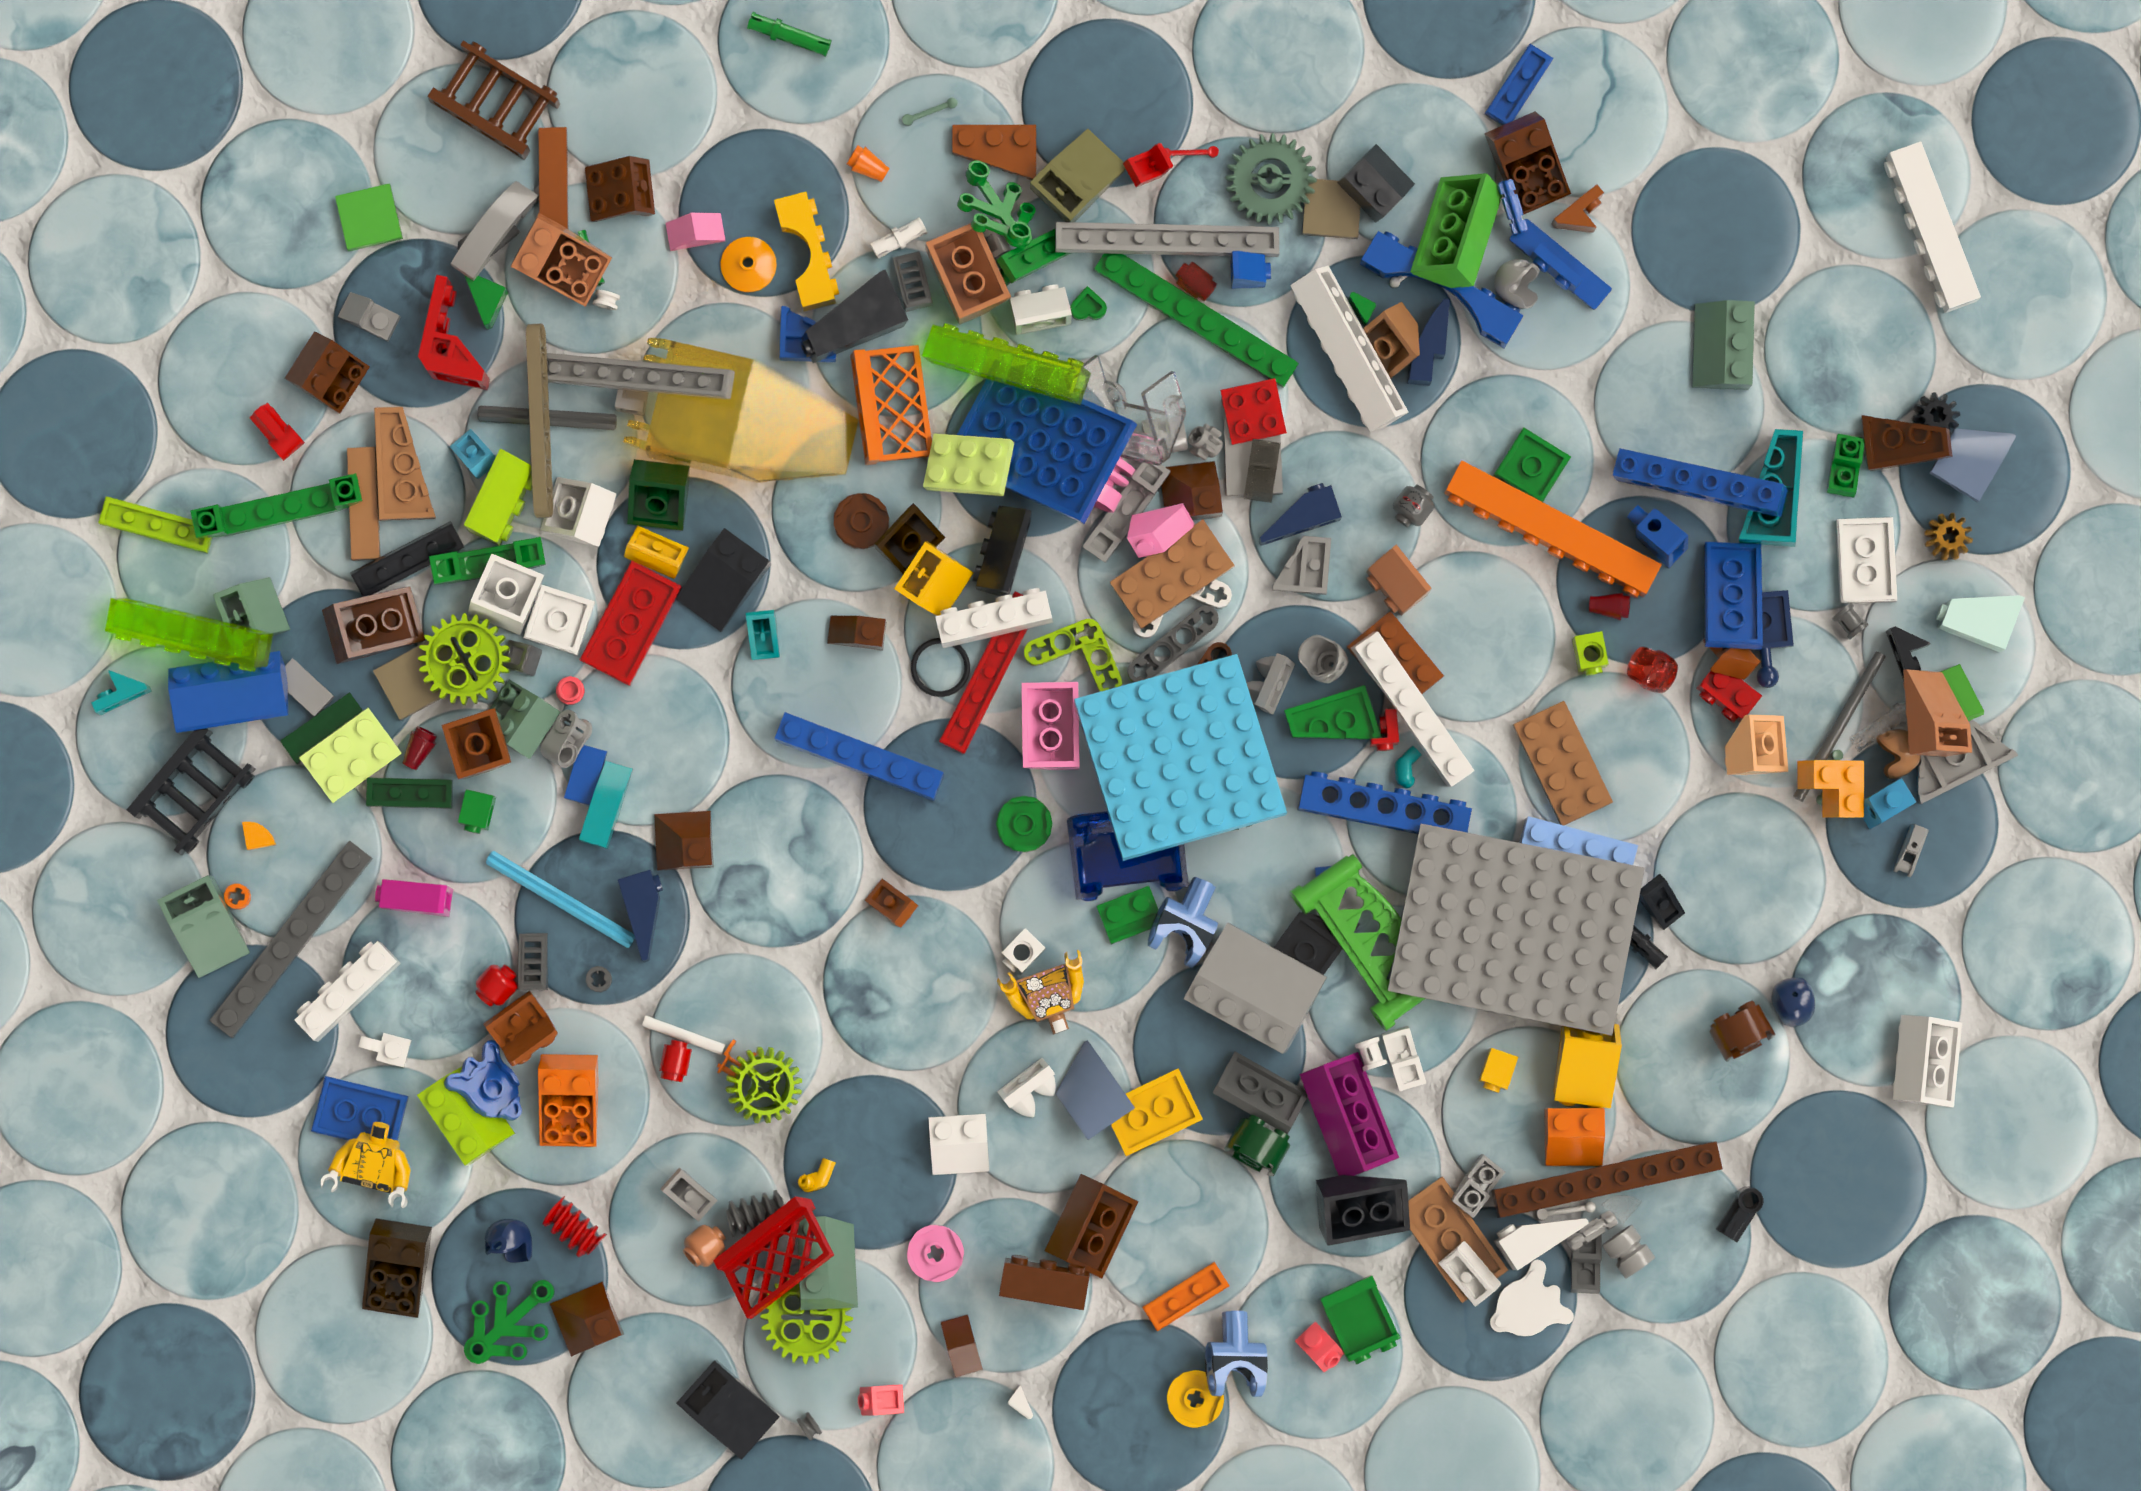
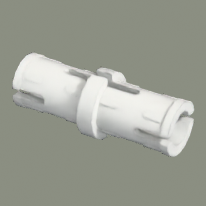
[870,217,928,259]

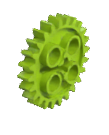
[418,613,511,705]
[760,1272,853,1365]

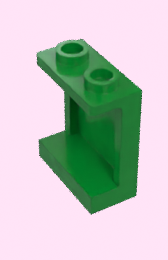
[1319,1275,1401,1364]

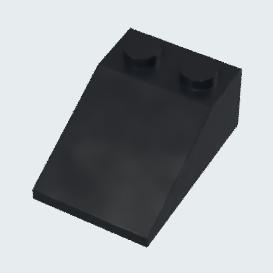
[676,528,771,632]
[1316,1175,1410,1246]

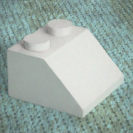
[1010,285,1072,335]
[540,477,616,547]
[468,554,544,635]
[929,1114,989,1175]

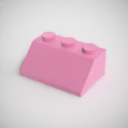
[1022,682,1080,770]

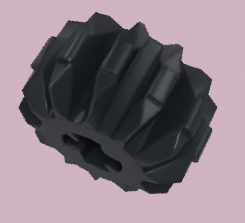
[1911,392,1960,435]

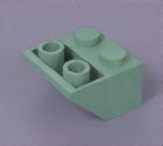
[213,577,291,650]
[490,679,561,759]

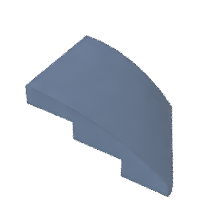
[1929,429,2016,502]
[1056,1040,1135,1140]

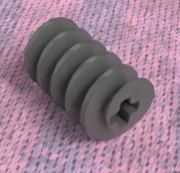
[726,1190,784,1237]

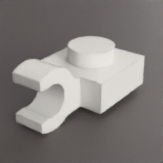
[358,1033,412,1068]

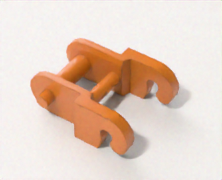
[717,1039,757,1076]

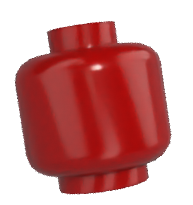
[475,964,518,1007]

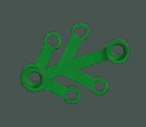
[957,160,1036,248]
[464,1280,555,1364]

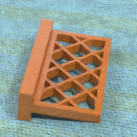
[850,345,932,465]

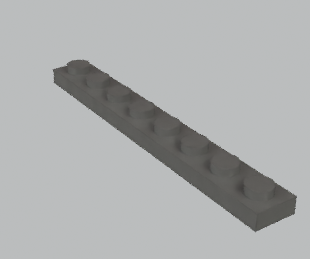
[209,841,373,1038]

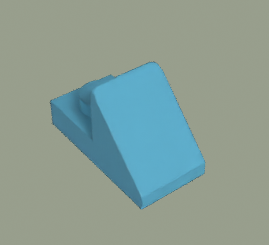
[449,429,496,479]

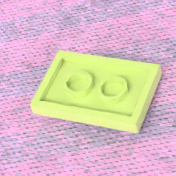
[923,434,1014,496]
[299,707,402,803]

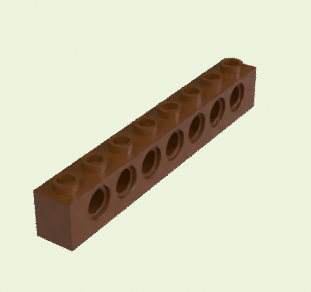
[1491,1141,1723,1218]

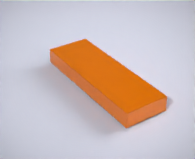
[1142,1262,1229,1331]

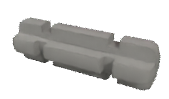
[1565,1211,1618,1251]

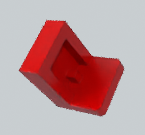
[1123,143,1173,187]

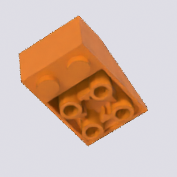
[538,1054,598,1147]

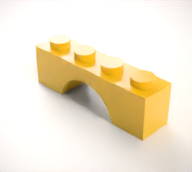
[774,192,839,312]

